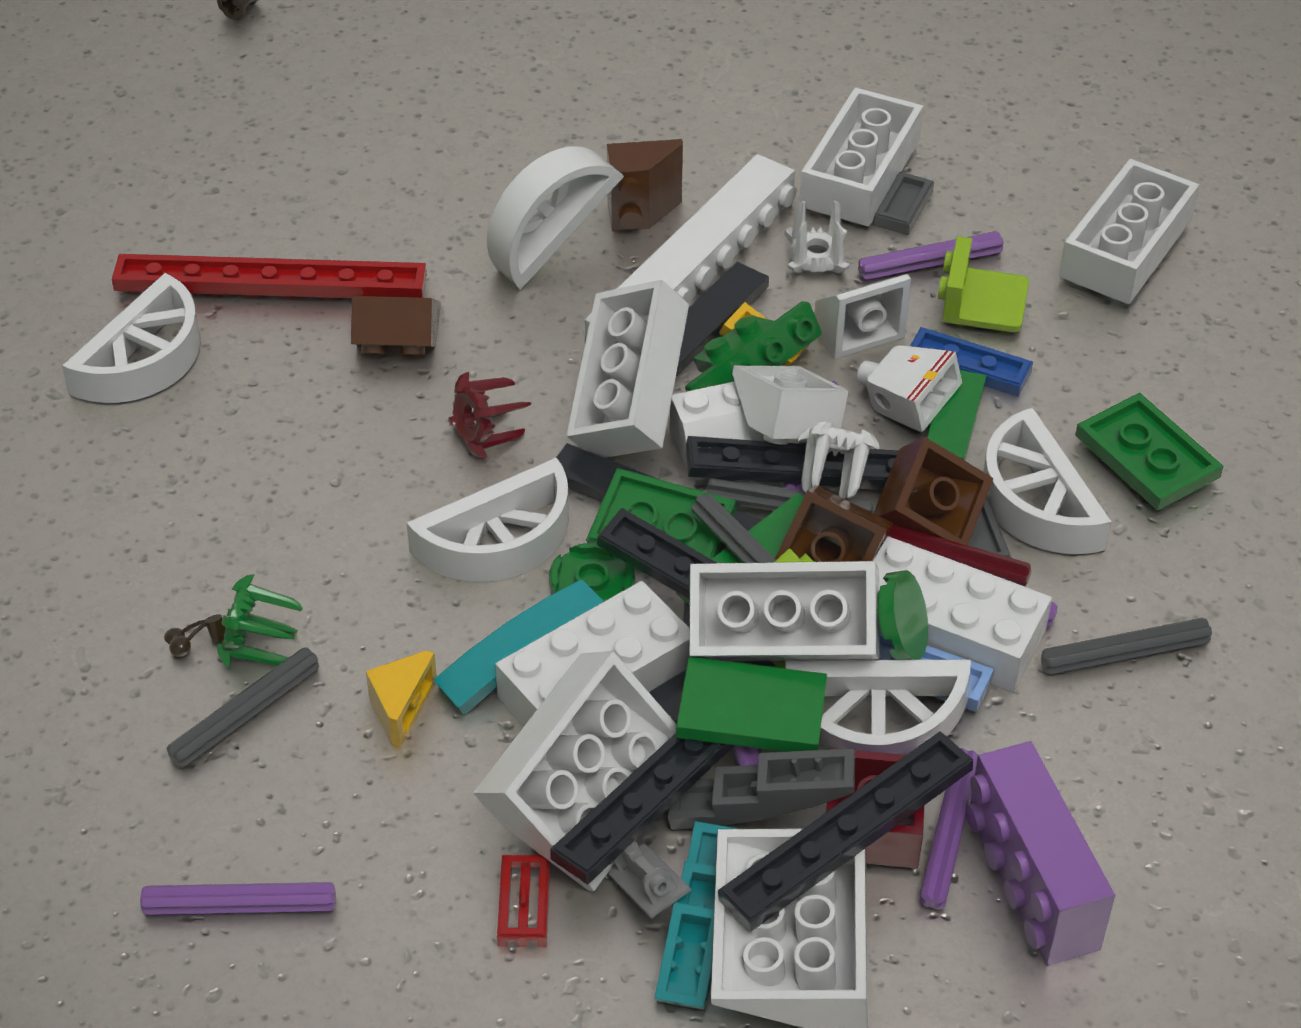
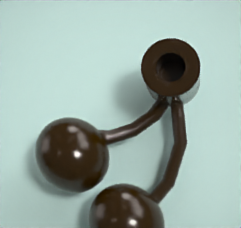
[164,614,226,657]

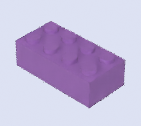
[965,741,1115,966]

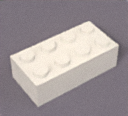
[799,87,923,227]
[1059,159,1200,304]
[566,280,689,458]
[873,536,1052,693]
[690,561,880,662]
[495,581,691,726]

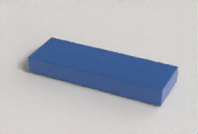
[910,327,1033,397]

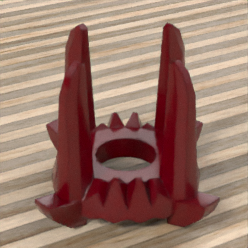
[448,372,531,459]

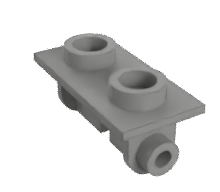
[607,840,691,919]

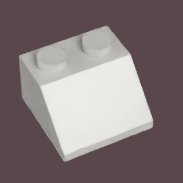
[814,274,911,359]
[732,365,849,444]
[670,381,766,487]

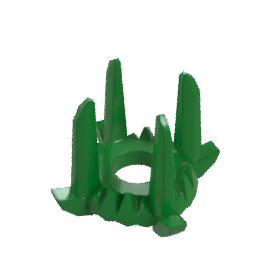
[217,574,303,667]

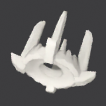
[785,200,850,274]
[798,421,879,499]

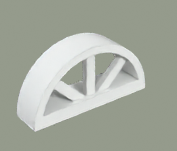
[487,146,624,290]
[62,273,201,403]
[983,407,1111,554]
[407,458,569,582]
[785,660,971,755]

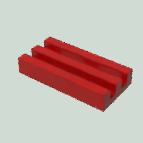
[497,855,550,947]

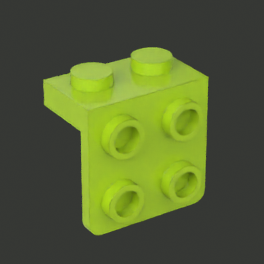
[938,236,1029,332]

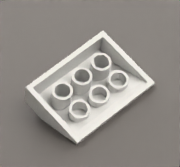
[473,651,677,891]
[711,829,868,1028]

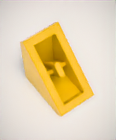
[366,650,437,749]

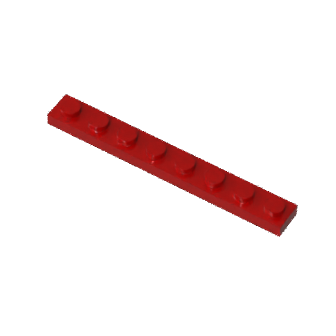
[111,254,427,298]

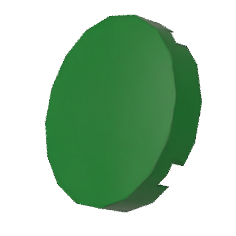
[549,542,635,602]
[877,570,928,660]

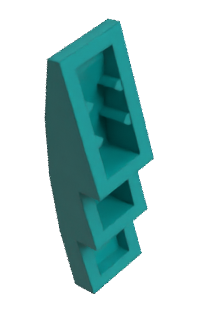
[433,579,604,715]
[654,821,737,1010]

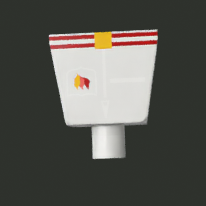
[857,345,962,432]

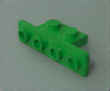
[685,301,822,392]

